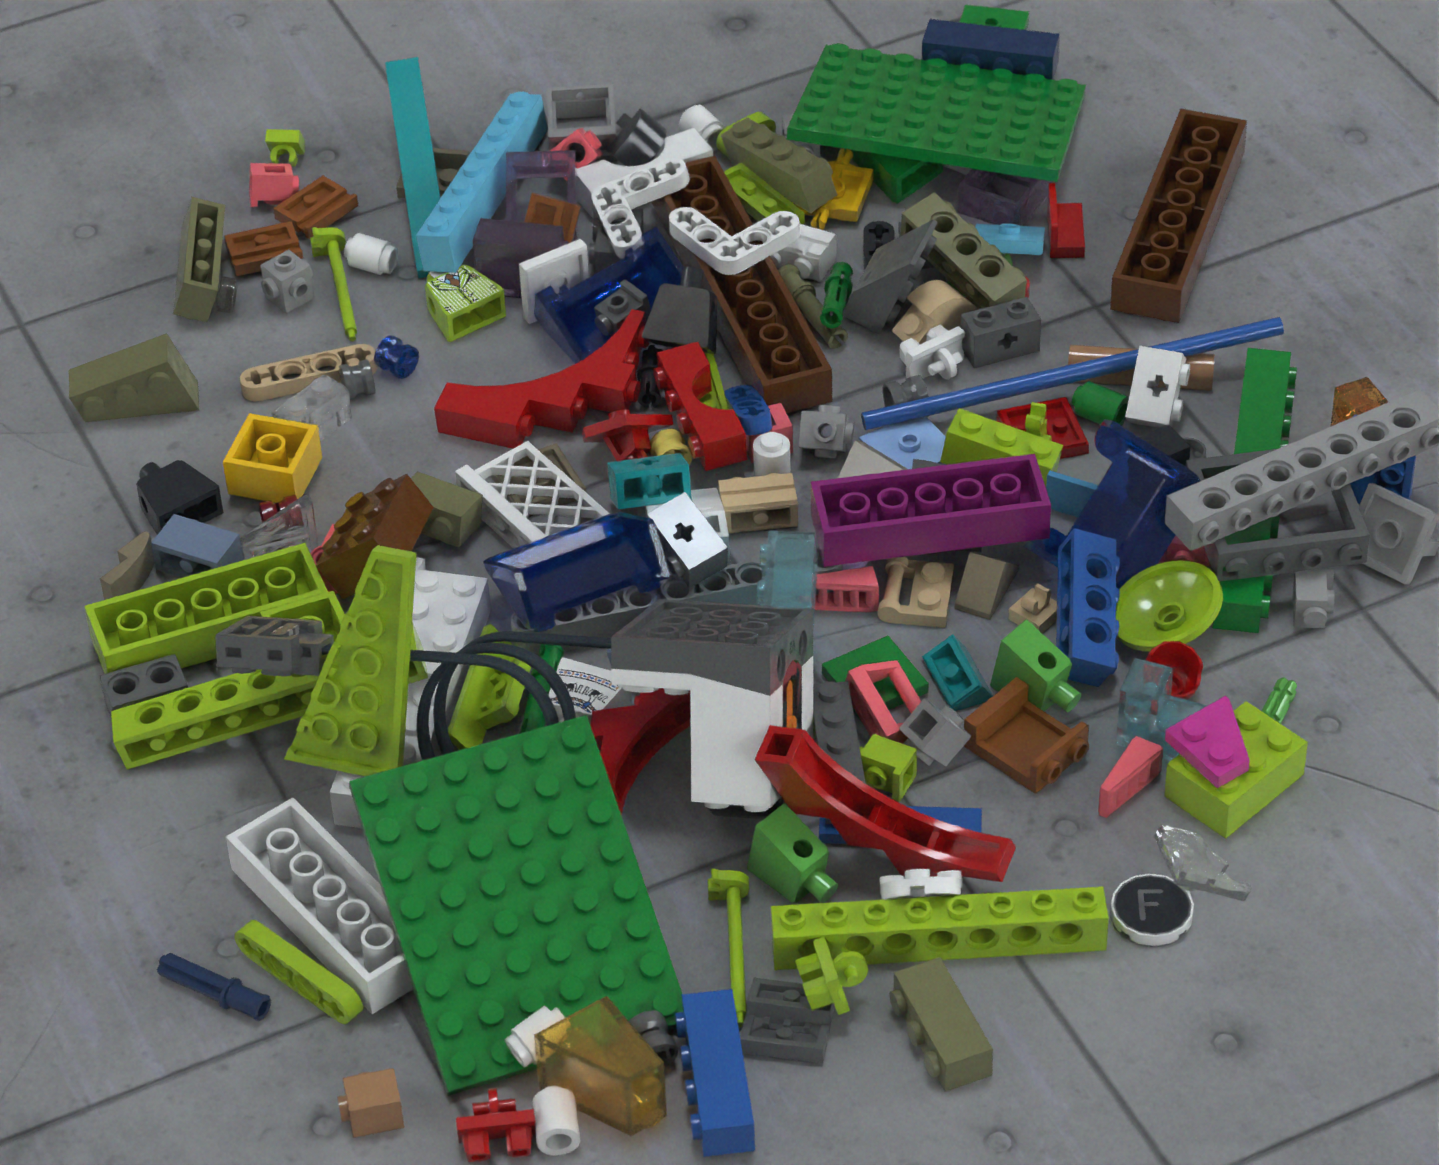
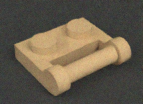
[877,556,954,628]

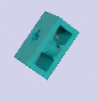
[607,453,692,510]

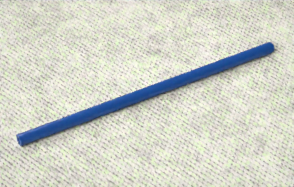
[861,317,1284,430]

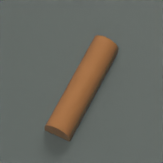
[1068,345,1215,391]

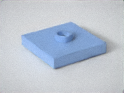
[859,417,946,469]

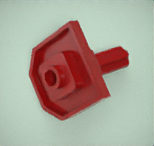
[582,410,674,461]

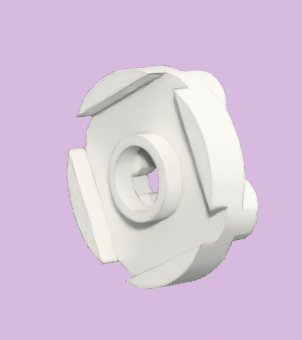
[879,869,963,899]

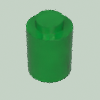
[1072,381,1129,431]

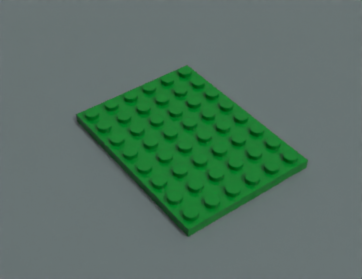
[786,43,1086,182]
[349,715,683,1096]

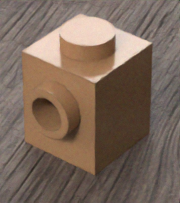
[337,1068,404,1138]

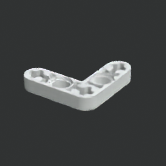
[591,158,690,260]
[669,207,800,275]

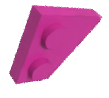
[1165,696,1250,788]

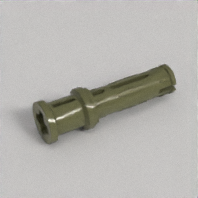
[778,264,848,349]

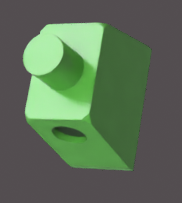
[990,619,1082,713]
[747,803,838,903]

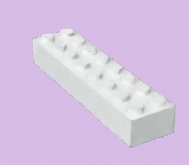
[330,569,491,828]

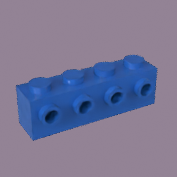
[675,989,755,1157]

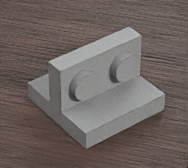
[1359,483,1439,584]

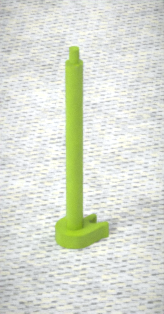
[310,227,357,342]
[707,869,750,1027]

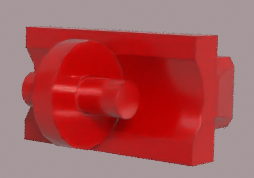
[456,1088,536,1162]

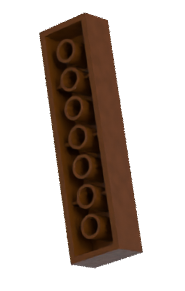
[1110,108,1247,323]

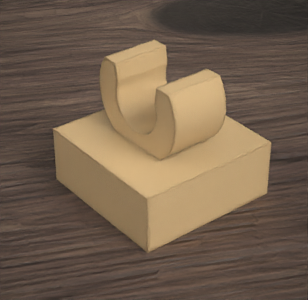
[1008,583,1057,634]

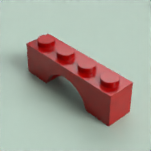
[653,341,748,471]

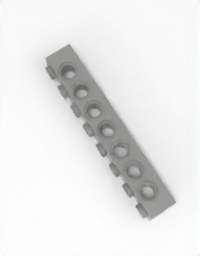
[1165,389,1439,551]

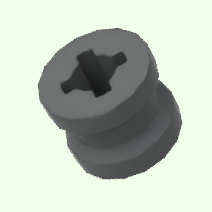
[339,359,376,400]

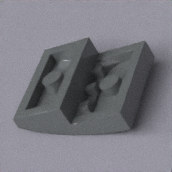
[740,978,834,1063]

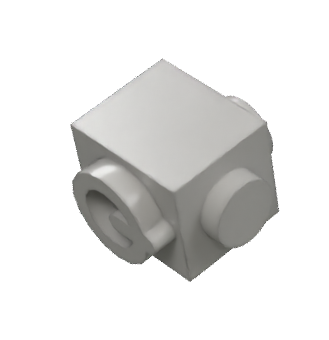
[899,698,971,766]

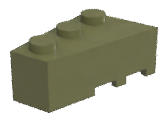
[69,333,199,422]

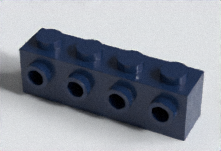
[922,19,1060,80]

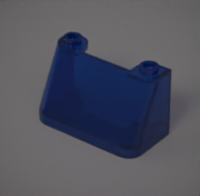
[534,227,683,364]

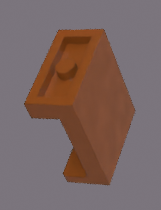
[964,677,1089,794]

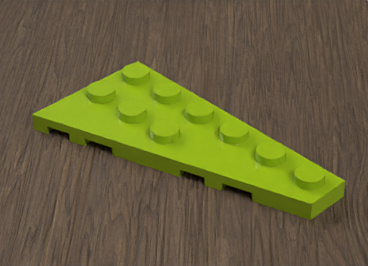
[284,545,416,776]

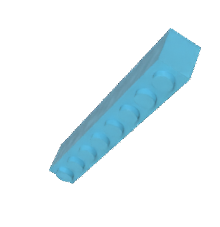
[416,92,548,273]

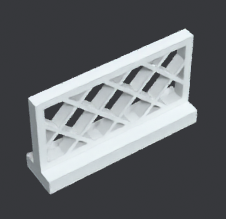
[455,441,617,578]

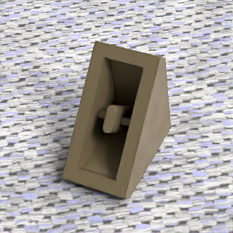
[955,552,1019,620]

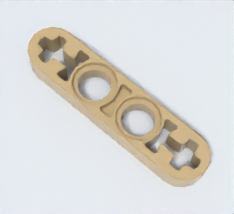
[240,344,378,402]

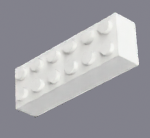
[226,797,413,1014]

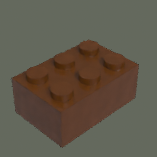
[316,474,434,599]

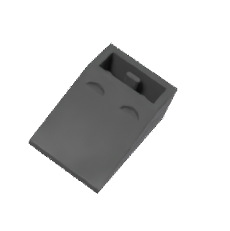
[843,220,938,334]

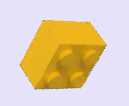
[223,413,322,503]

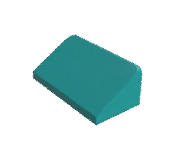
[922,634,993,711]

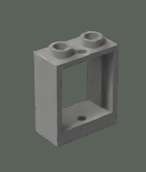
[546,84,618,164]

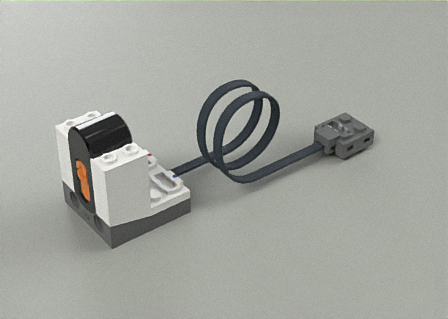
[216,599,813,819]

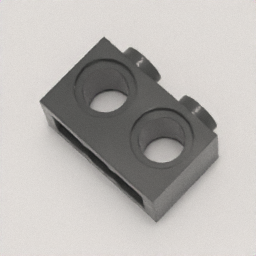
[100,654,188,719]

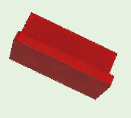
[1047,183,1085,258]

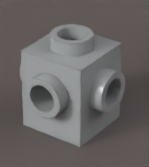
[261,250,314,313]
[799,405,854,458]

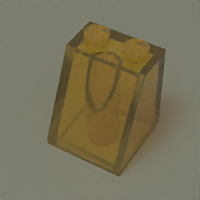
[534,996,667,1136]

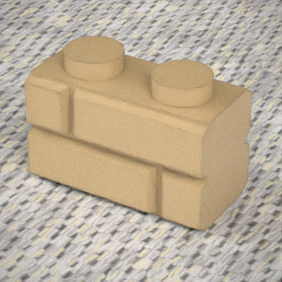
[718,473,798,534]

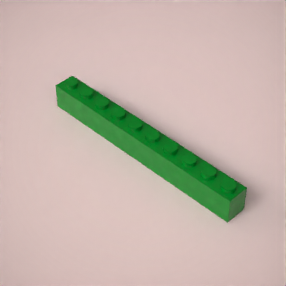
[1212,348,1297,633]

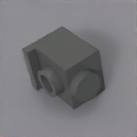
[594,280,651,337]

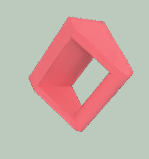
[845,660,921,743]

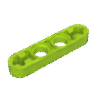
[234,920,363,1024]

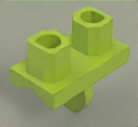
[795,936,868,1015]

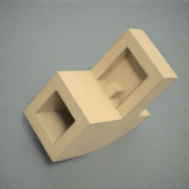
[891,280,978,344]

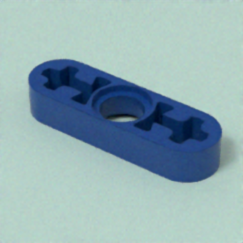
[724,385,772,435]

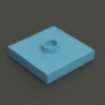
[976,224,1045,255]

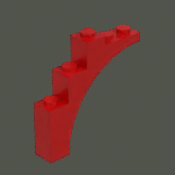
[434,309,649,449]
[590,688,691,815]
[755,725,1016,882]

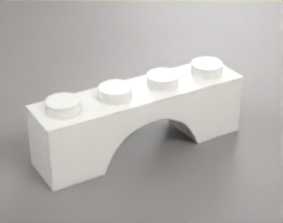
[573,128,713,219]

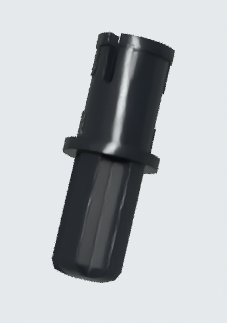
[637,345,663,408]

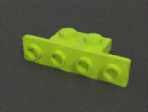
[448,624,531,750]

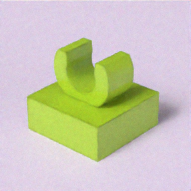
[265,129,305,166]

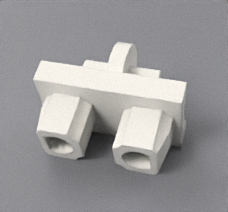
[900,324,965,380]

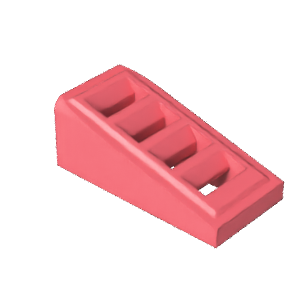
[798,566,879,612]
[1098,736,1163,818]

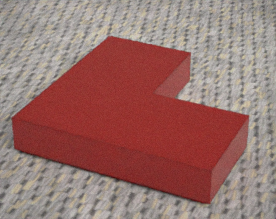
[996,397,1089,459]

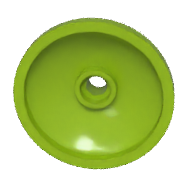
[1116,560,1223,652]

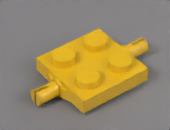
[793,148,873,230]

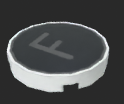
[1110,874,1194,946]

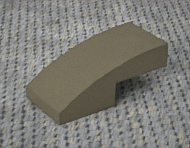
[100,531,155,600]

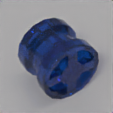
[374,335,419,379]

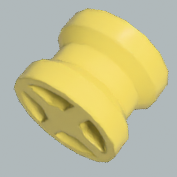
[649,429,692,466]

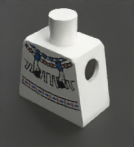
[548,657,632,723]

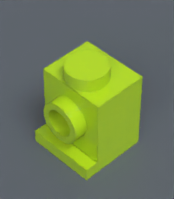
[859,734,917,802]

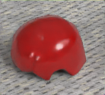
[1142,641,1203,704]

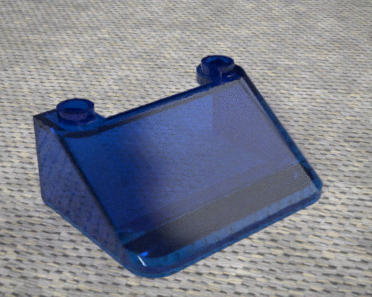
[1023,419,1201,589]
[483,512,671,632]

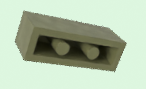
[889,957,993,1092]

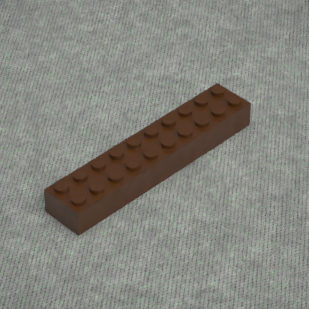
[652,156,832,413]

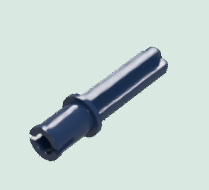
[157,953,271,1021]

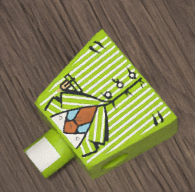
[425,265,506,342]

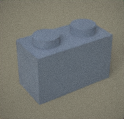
[151,514,243,578]

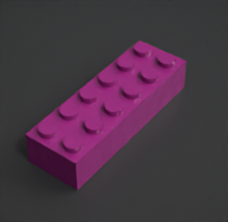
[811,454,1051,567]

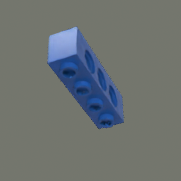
[1056,528,1120,687]

